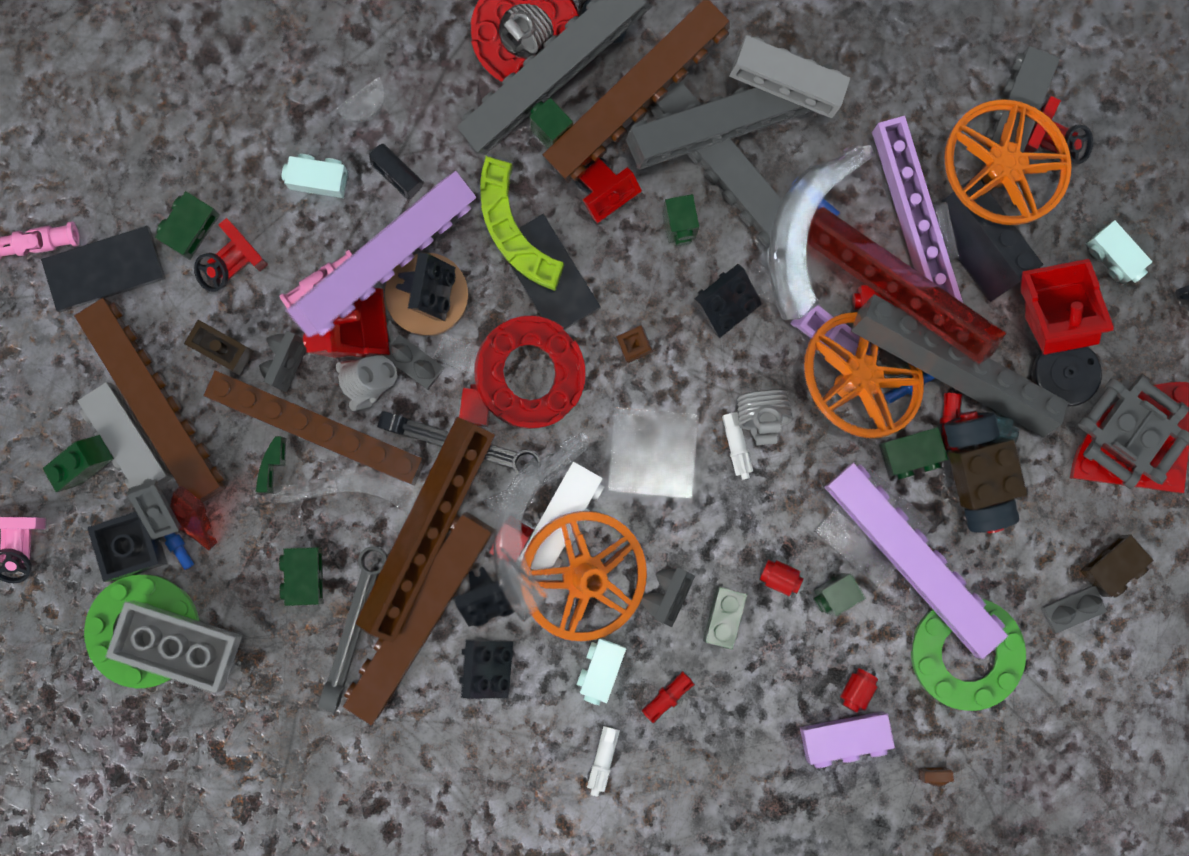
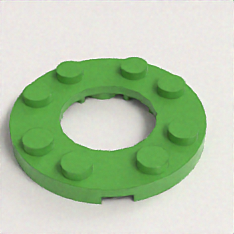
[84,575,199,688]
[911,599,1026,711]

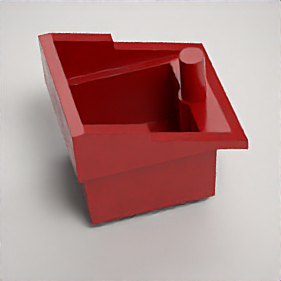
[1021,259,1114,355]
[301,287,390,358]

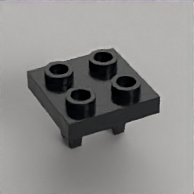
[396,252,456,321]
[694,264,762,338]
[454,567,521,627]
[459,640,513,699]

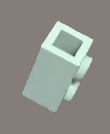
[282,154,348,198]
[1086,220,1152,285]
[577,638,626,705]

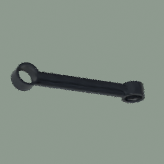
[377,411,541,478]

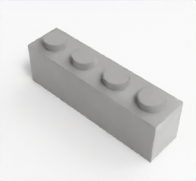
[729,35,850,118]
[78,382,174,489]

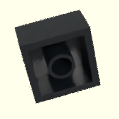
[87,511,167,582]

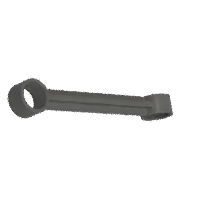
[318,546,388,714]

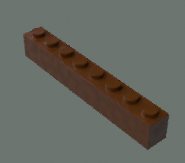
[542,0,730,183]
[74,298,226,506]
[203,370,426,486]
[355,417,495,643]
[343,512,495,726]

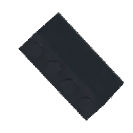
[933,177,1044,303]

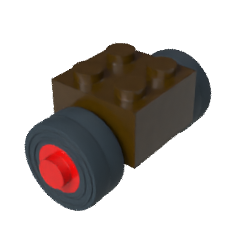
[944,411,1027,533]

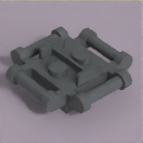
[1078,374,1189,489]

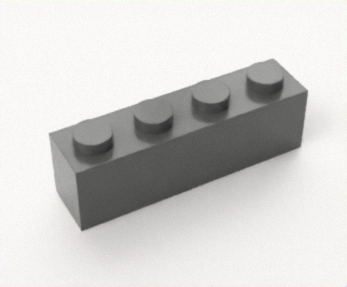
[985,46,1060,153]

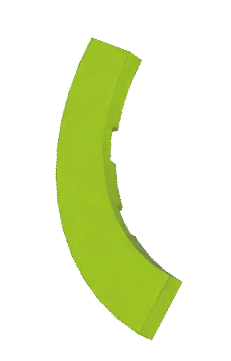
[480,156,564,291]

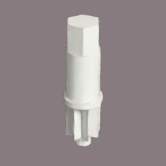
[722,412,753,480]
[587,726,620,797]

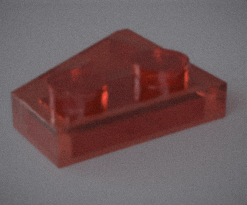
[170,485,217,551]

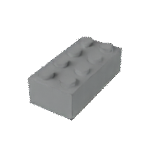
[106,600,243,693]

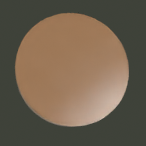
[385,253,468,336]

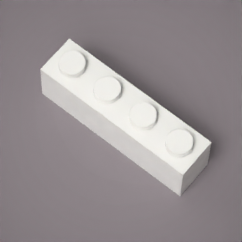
[517,462,605,577]

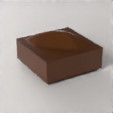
[616,325,653,363]
[919,767,954,787]

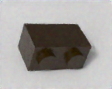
[184,320,254,375]
[1080,535,1154,598]

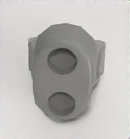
[500,4,554,54]
[336,355,397,411]
[737,389,794,446]

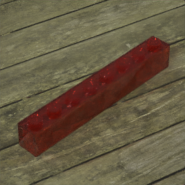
[797,207,1007,364]

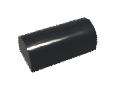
[369,144,424,200]

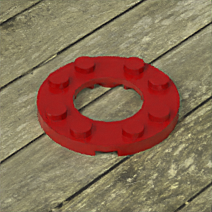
[471,0,580,82]
[474,316,586,429]

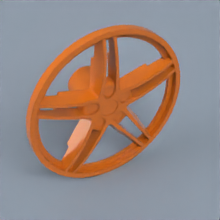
[945,100,1071,225]
[804,312,924,438]
[519,511,647,641]

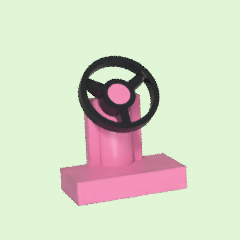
[0,517,46,584]

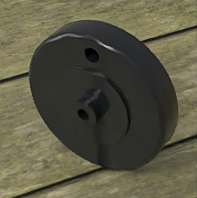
[1032,346,1102,408]

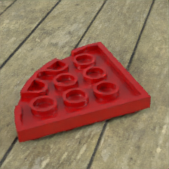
[1070,382,1189,493]

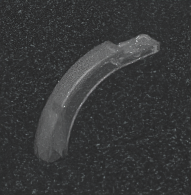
[769,144,875,320]
[494,432,590,622]
[273,469,451,541]

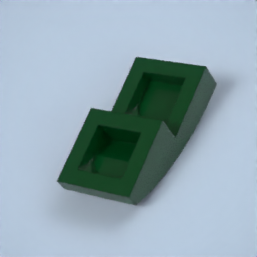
[256,436,287,494]

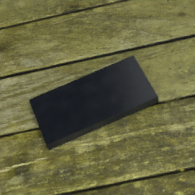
[508,214,601,330]
[41,226,165,313]

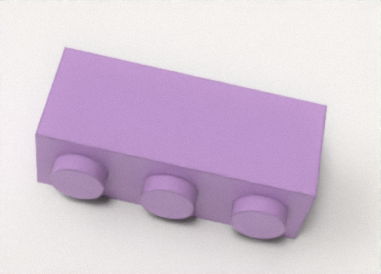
[800,711,895,768]

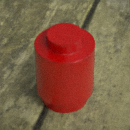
[759,559,804,596]
[840,668,878,713]

